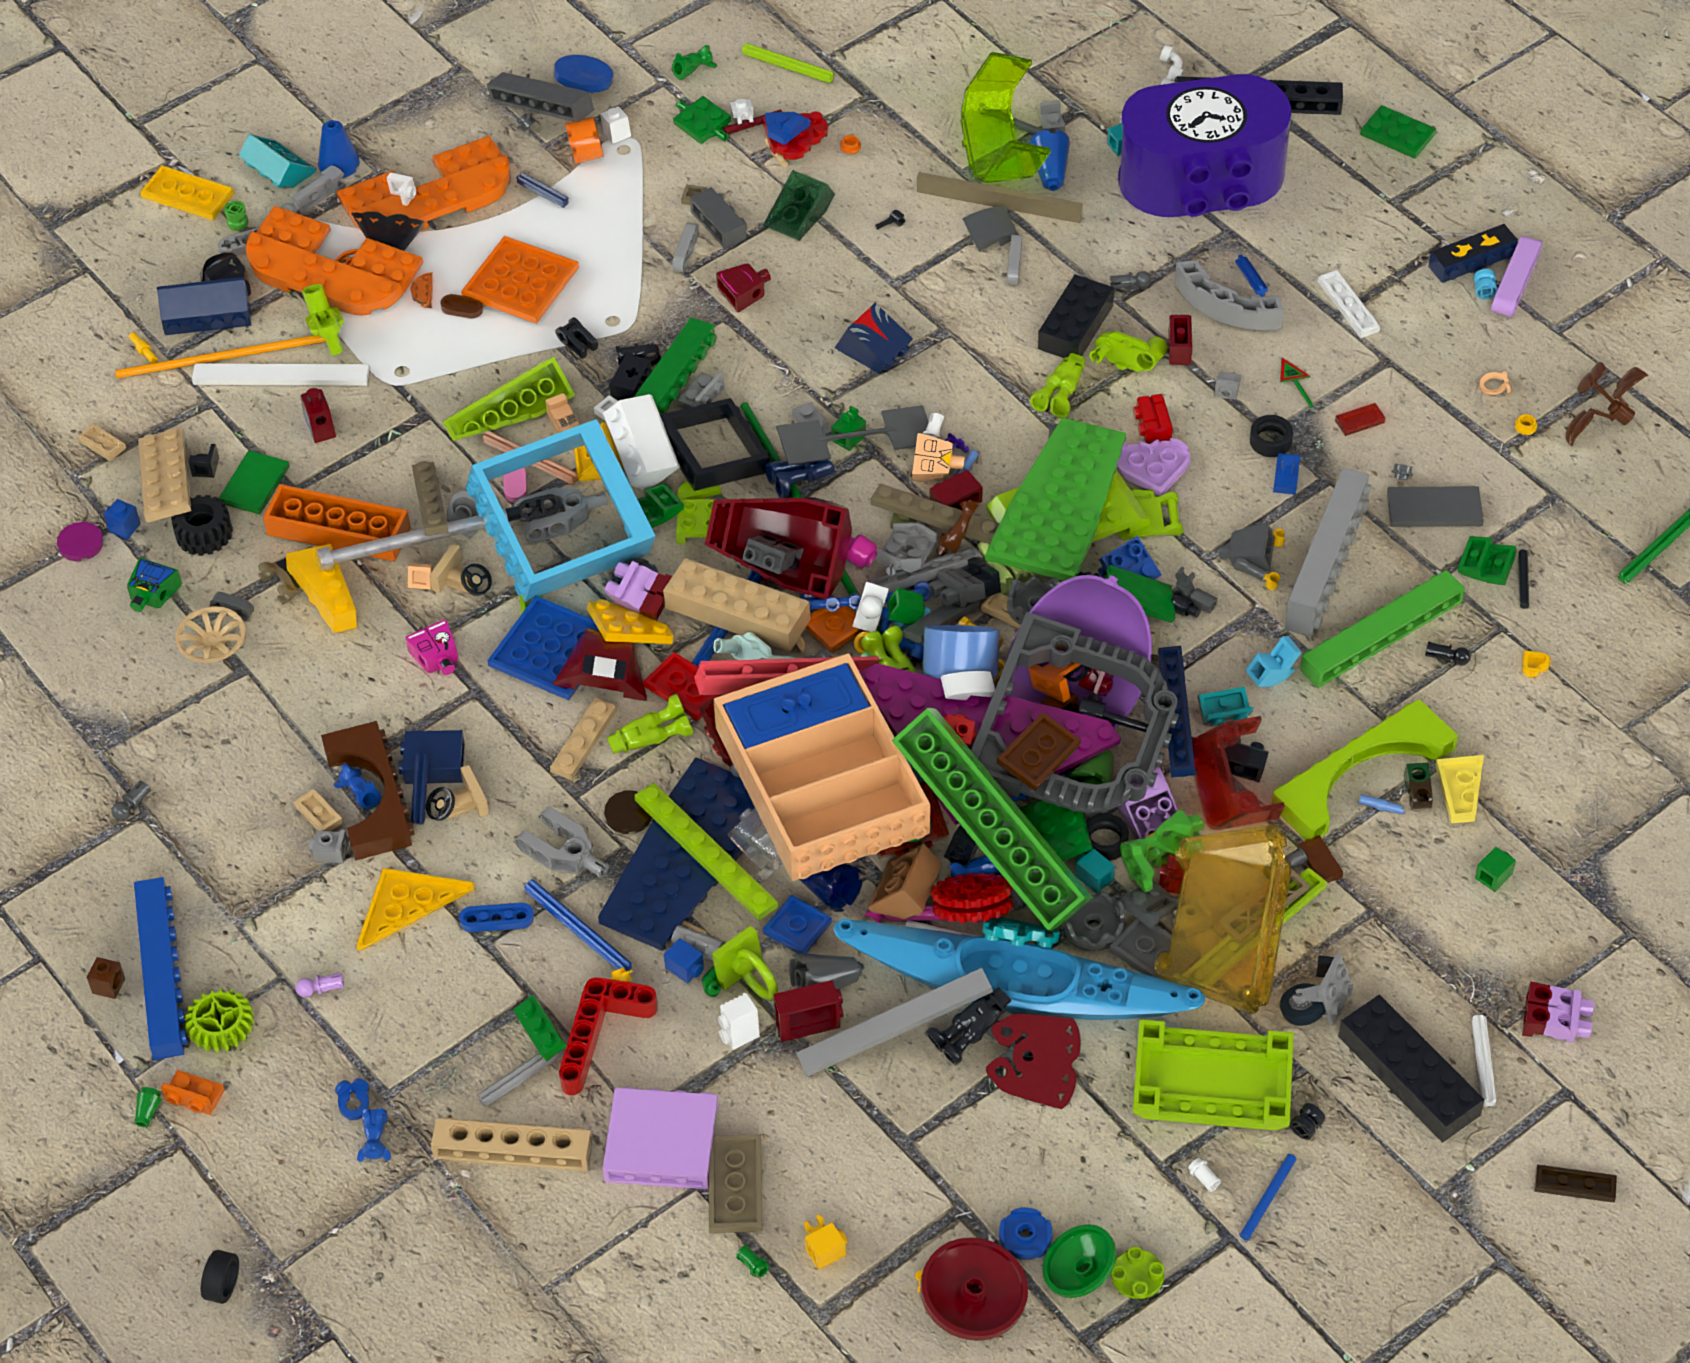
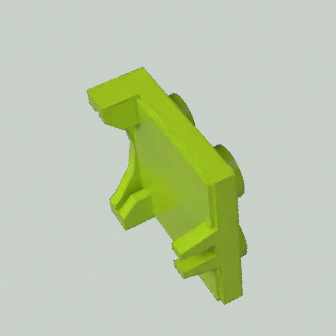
[676,499,716,544]

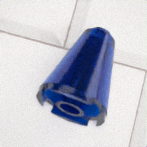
[799,863,862,912]

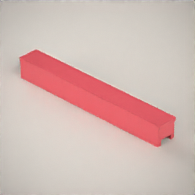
[694,656,879,695]

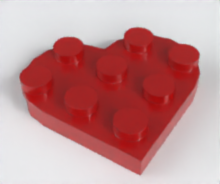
[763,111,828,160]

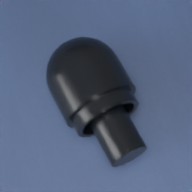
[1171,595,1201,618]

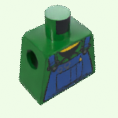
[127,558,182,612]

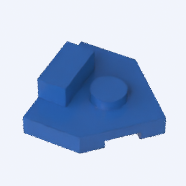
[765,112,810,145]

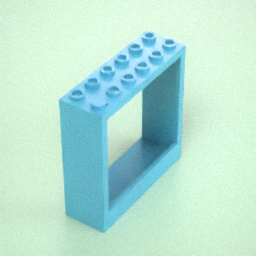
[466,419,656,602]

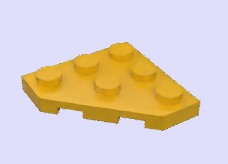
[587,599,674,644]

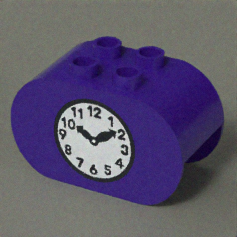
[1118,74,1292,217]

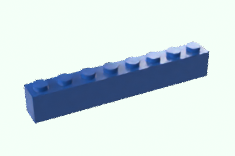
[134,877,188,1060]

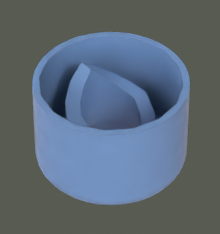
[923,625,1000,679]

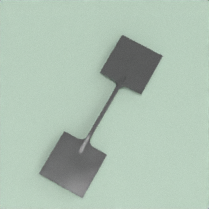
[776,405,929,465]

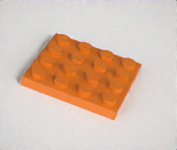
[461,236,579,324]

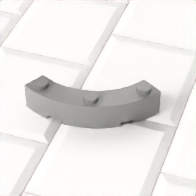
[1174,260,1284,331]

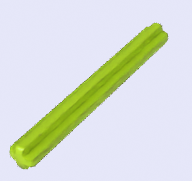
[742,43,834,83]

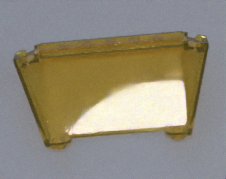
[1155,824,1292,1014]

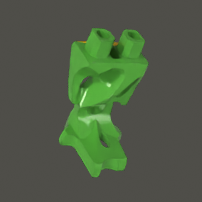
[1120,810,1203,893]

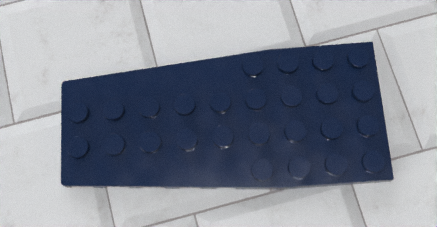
[598,757,763,951]

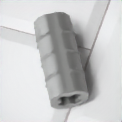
[671,925,725,960]

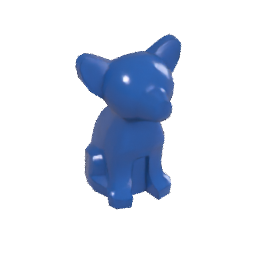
[333,764,381,810]
[949,855,1003,878]
[357,1108,391,1162]

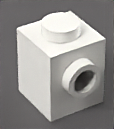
[600,106,631,144]

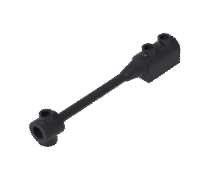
[1078,694,1269,783]

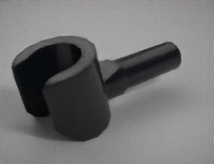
[875,210,905,230]

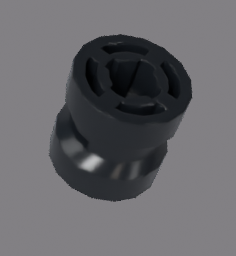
[1290,1103,1326,1140]

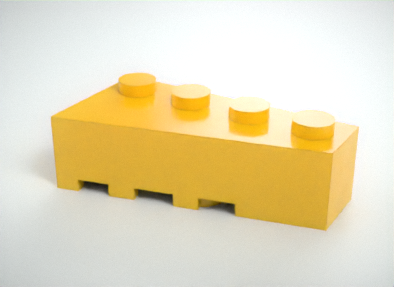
[286,544,357,633]

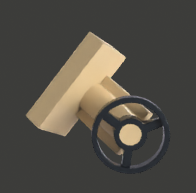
[429,543,492,596]
[426,765,489,821]

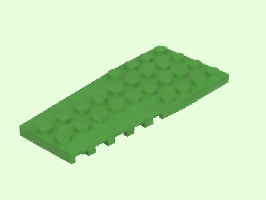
[985,418,1126,580]

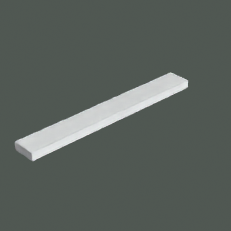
[192,363,370,386]

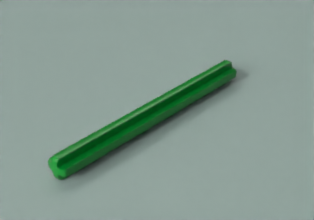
[1618,508,1690,584]

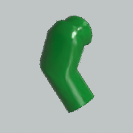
[702,965,721,997]

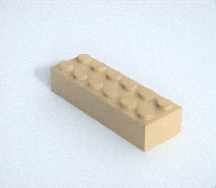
[663,558,811,652]

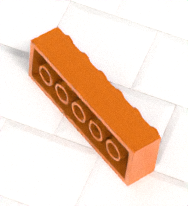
[263,484,411,562]

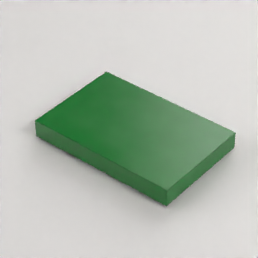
[219,450,290,514]
[1106,565,1176,623]

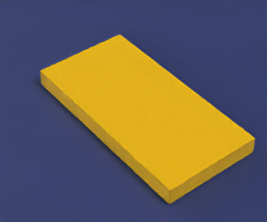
[140,165,235,221]

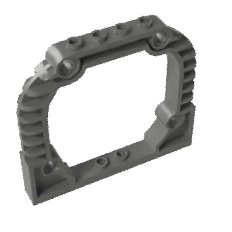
[971,612,1179,814]

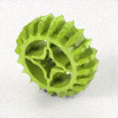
[185,987,254,1054]

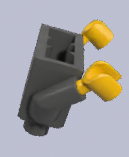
[1218,523,1285,590]

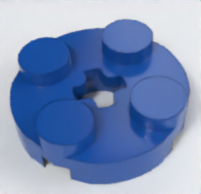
[999,1207,1052,1260]

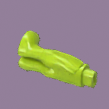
[1030,353,1085,418]
[861,626,917,673]
[606,694,693,754]

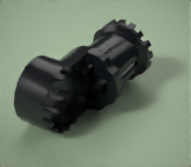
[616,343,661,365]

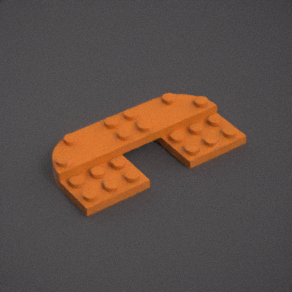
[336,136,511,230]
[246,206,424,315]

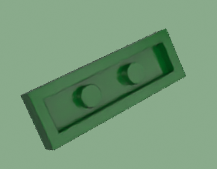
[513,994,567,1061]

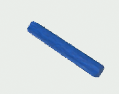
[1235,254,1268,297]

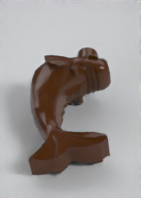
[936,499,979,556]

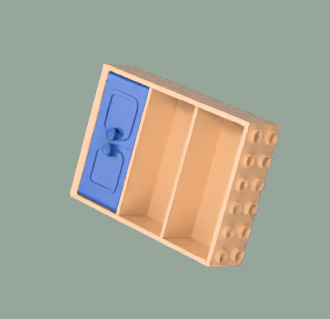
[714,653,930,882]

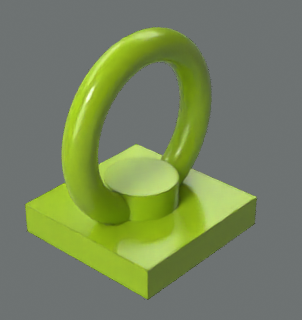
[712,925,778,1000]

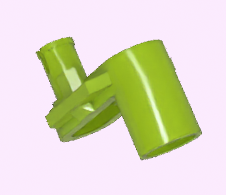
[302,284,344,355]
[1089,330,1168,372]

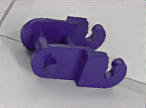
[944,433,969,453]

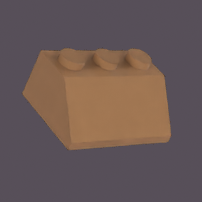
[868,843,942,920]

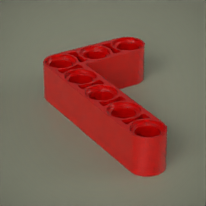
[559,977,658,1095]

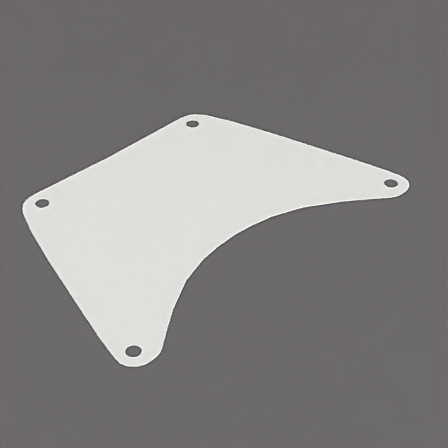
[314,137,643,386]

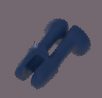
[765,460,835,498]

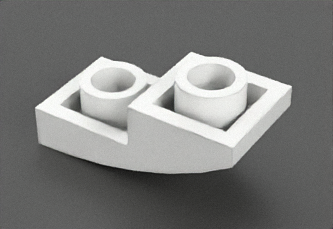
[941,671,995,700]

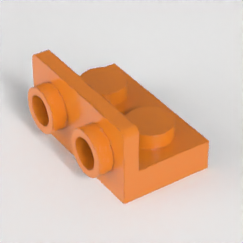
[161,1070,225,1115]

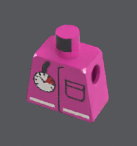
[405,619,458,675]

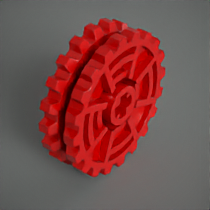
[931,872,1014,923]

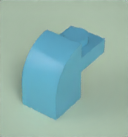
[1245,636,1302,687]

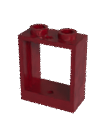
[773,980,844,1042]

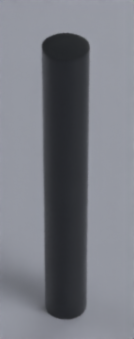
[1518,549,1529,609]

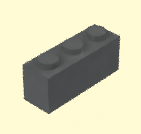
[690,187,747,249]

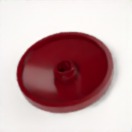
[920,1238,1028,1341]

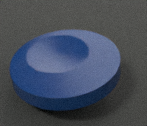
[553,55,613,93]

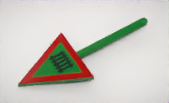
[1280,358,1314,408]

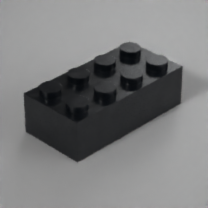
[1038,274,1114,358]

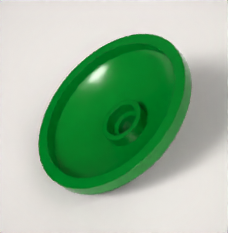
[1042,1224,1117,1298]

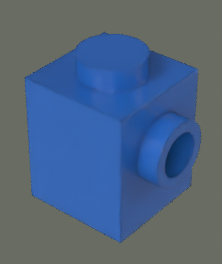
[104,499,140,540]
[664,938,704,984]

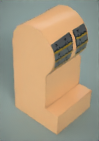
[546,393,579,433]

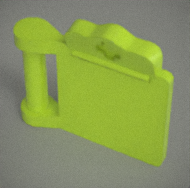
[1119,489,1184,540]

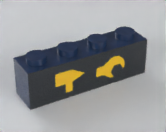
[1428,224,1518,283]

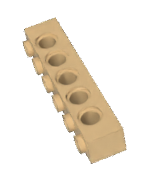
[431,1118,592,1171]

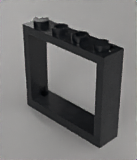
[660,398,770,491]

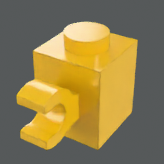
[804,1214,848,1270]

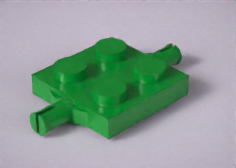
[673,96,732,144]

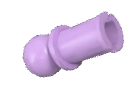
[295,972,344,997]

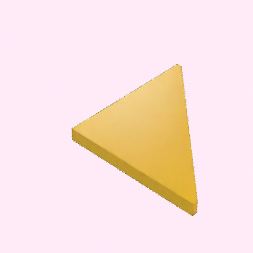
[356,868,475,951]

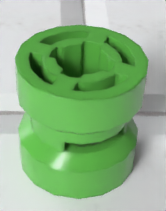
[224,201,248,231]

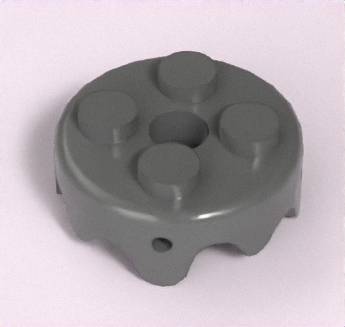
[1007,576,1059,625]
[1062,891,1125,951]

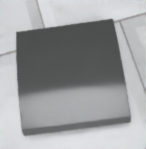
[962,205,1019,252]

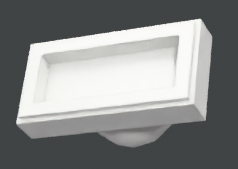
[852,582,889,632]

